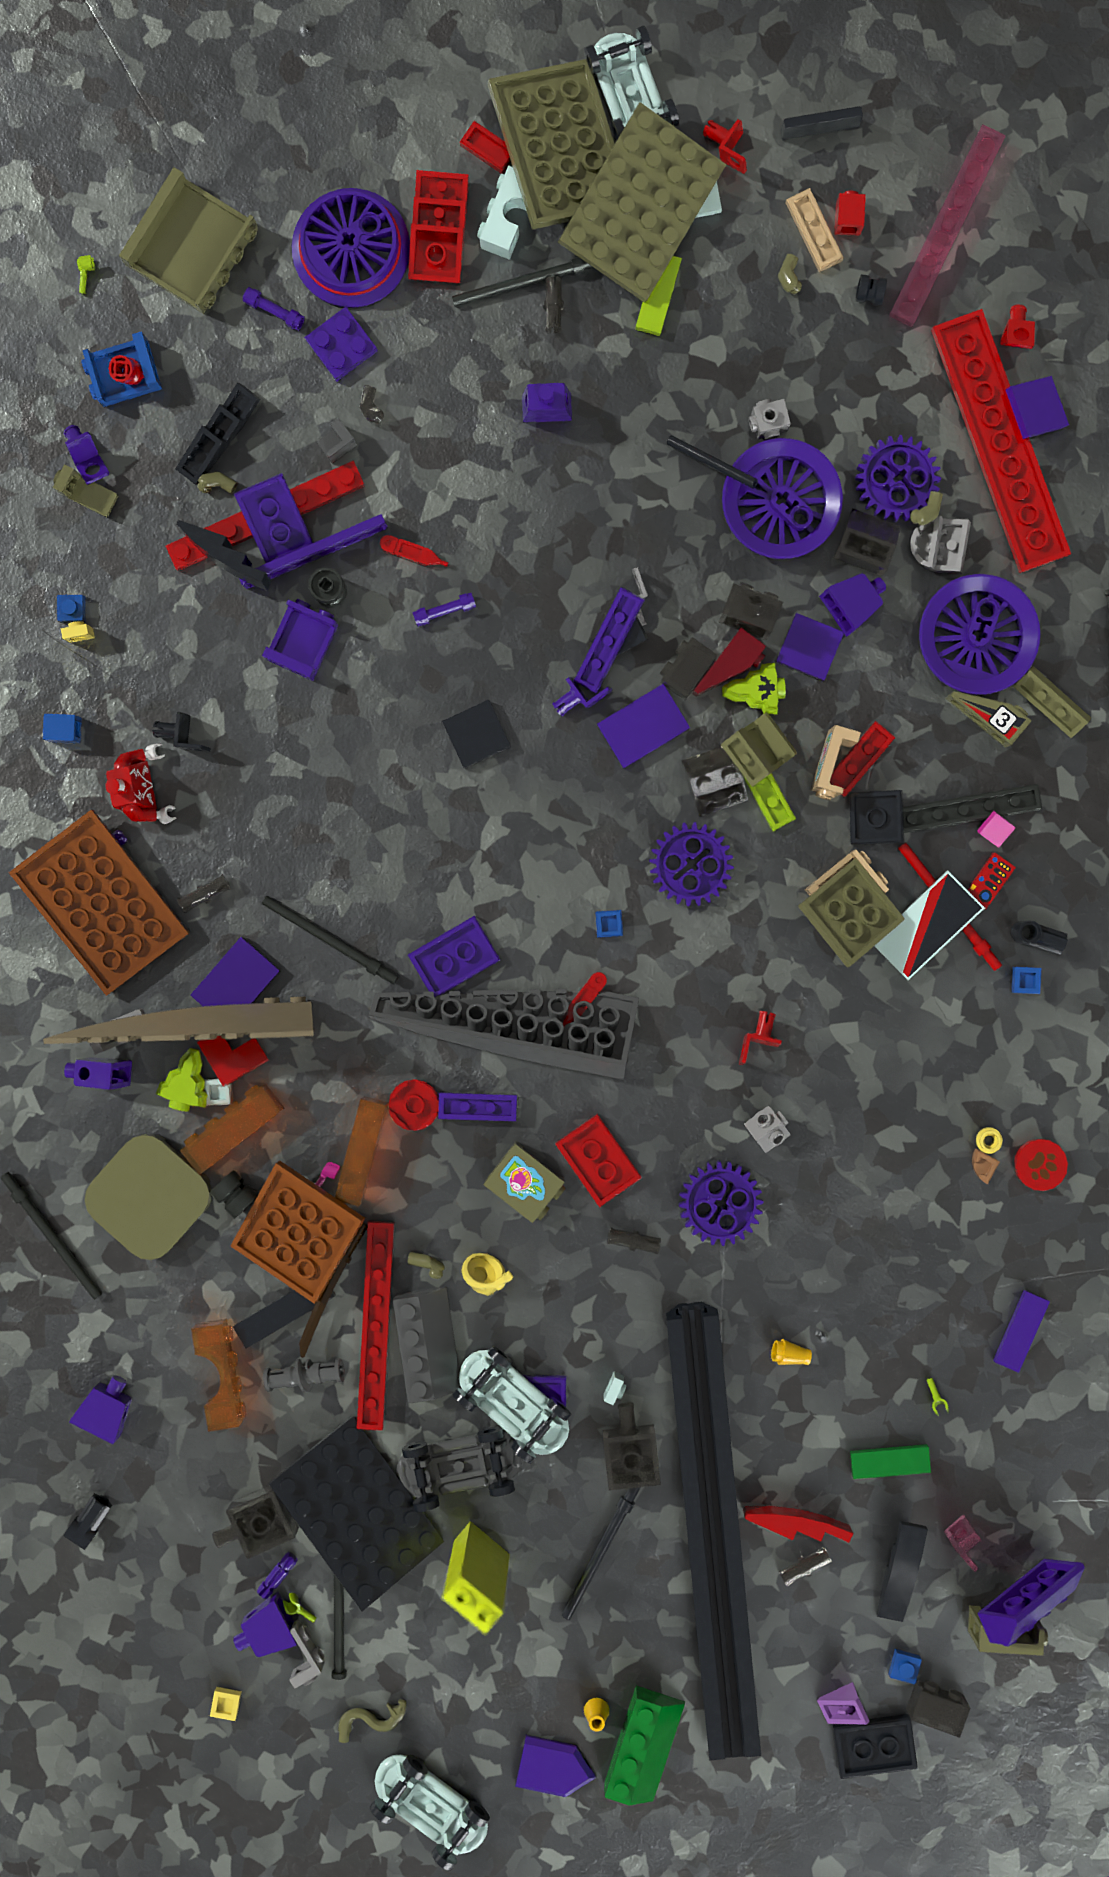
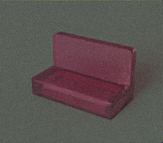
[944,1515,981,1572]

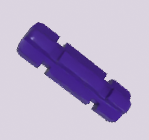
[257,1552,298,1599]

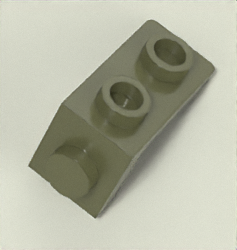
[53,464,118,517]

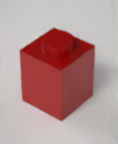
[834,190,866,236]

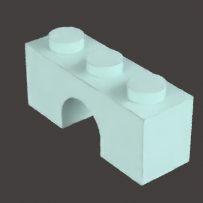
[477,166,526,260]

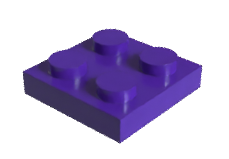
[304,307,378,382]

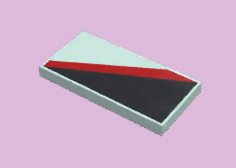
[875,870,985,980]

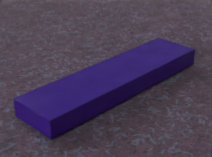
[574,587,645,693]

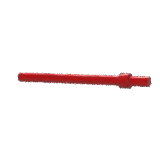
[898,842,1002,971]

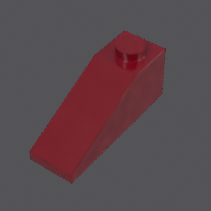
[692,628,766,697]

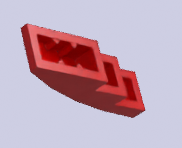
[743,1506,853,1543]

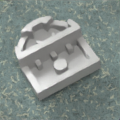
[910,515,971,574]

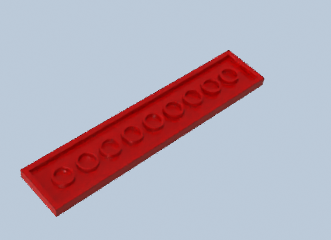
[931,309,1071,573]

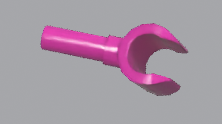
[315,1162,340,1187]

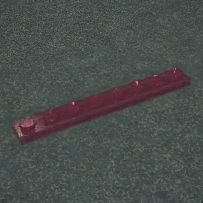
[889,124,1006,327]

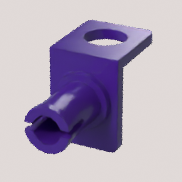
[64,425,110,485]
[552,677,613,716]

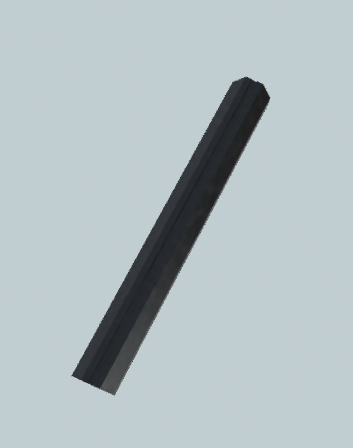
[666,1302,761,1761]

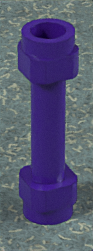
[243,287,305,331]
[413,592,476,627]

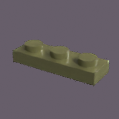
[1013,666,1091,738]

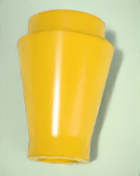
[771,1339,812,1365]
[584,1698,610,1732]

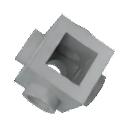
[749,399,791,440]
[744,1105,790,1153]

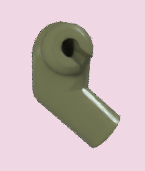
[778,254,802,294]
[197,472,238,494]
[408,1252,445,1279]

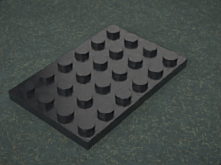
[268,1416,444,1612]

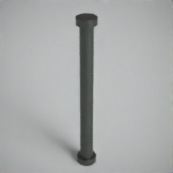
[331,1575,347,1680]

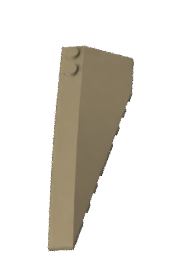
[44,996,314,1044]

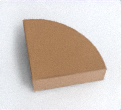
[972,1148,1000,1184]

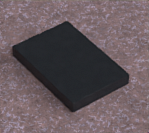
[832,1714,918,1779]

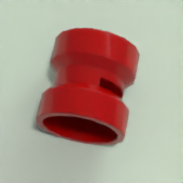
[108,355,144,385]

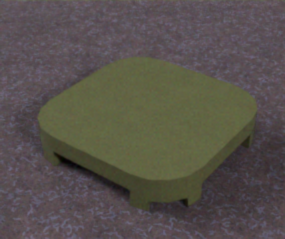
[85,1133,212,1260]

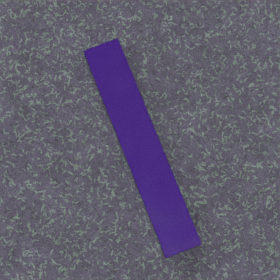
[239,514,388,589]

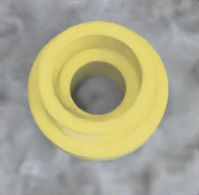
[976,1127,1003,1154]

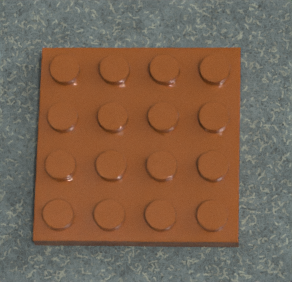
[231,1161,365,1304]

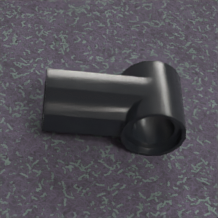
[1011,920,1068,955]
[63,1493,112,1550]

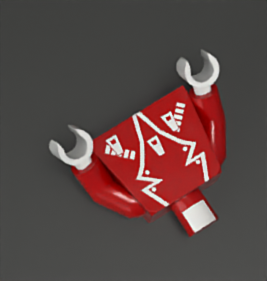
[106,743,176,824]

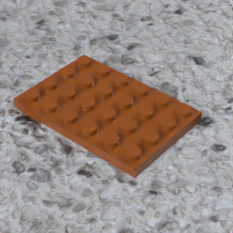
[8,809,190,996]

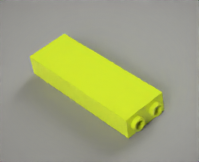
[442,1521,510,1634]

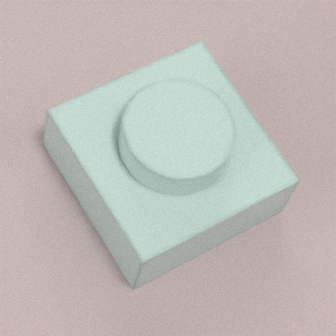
[604,1371,626,1405]

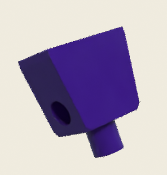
[522,383,572,423]
[819,573,886,637]
[64,1058,132,1090]
[69,1375,132,1444]
[233,1592,297,1657]

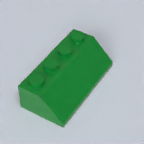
[604,1685,685,1806]

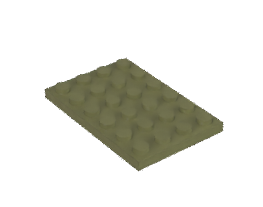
[488,59,614,230]
[558,102,726,303]

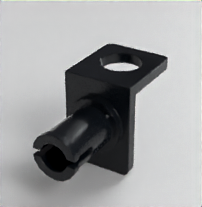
[152,712,211,752]

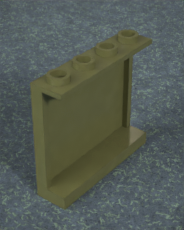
[119,167,258,314]

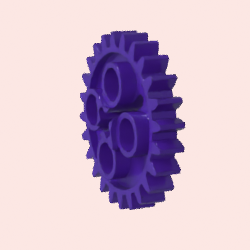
[855,435,941,522]
[649,822,734,906]
[678,1160,764,1246]

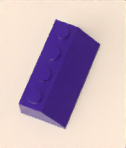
[978,1559,1085,1646]

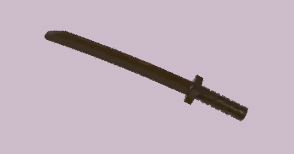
[299,1223,368,1358]

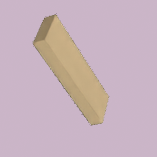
[786,188,844,273]

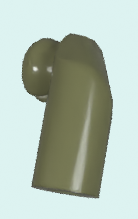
[910,491,943,525]

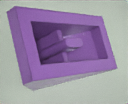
[817,1682,869,1724]

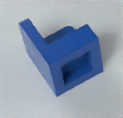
[43,714,82,743]

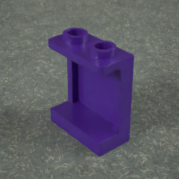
[262,599,338,681]

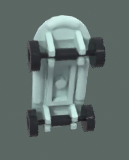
[584,26,679,141]
[452,1346,572,1464]
[370,1755,490,1871]

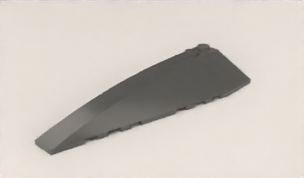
[369,988,639,1079]

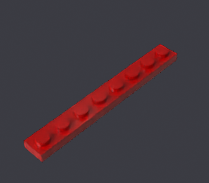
[166,460,365,571]
[357,1221,395,1430]

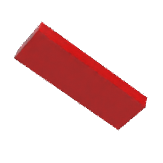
[830,721,895,798]

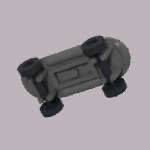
[397,1426,523,1512]

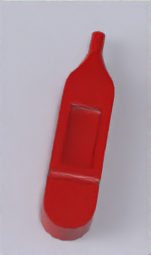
[380,535,449,566]
[563,972,607,1027]

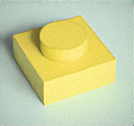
[61,621,95,643]
[210,1687,242,1721]

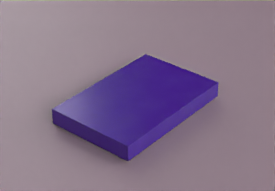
[234,473,313,563]
[597,684,690,769]
[408,916,501,997]
[190,937,281,1006]

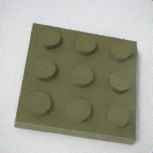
[798,858,905,968]

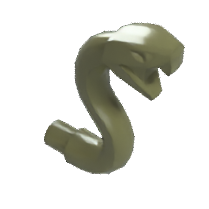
[338,1699,407,1743]

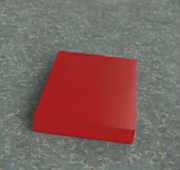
[555,1114,642,1208]

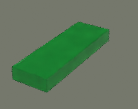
[850,1444,931,1479]

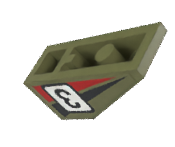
[945,691,1031,748]

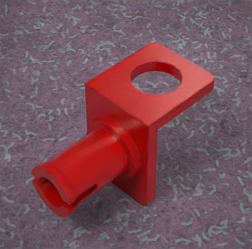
[703,119,747,174]
[1000,304,1035,349]
[739,1011,782,1065]

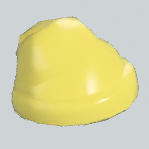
[461,1253,513,1296]

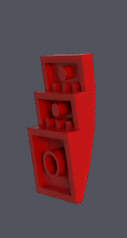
[408,170,469,283]

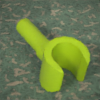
[77,255,95,294]
[927,1378,949,1416]
[283,1593,316,1623]

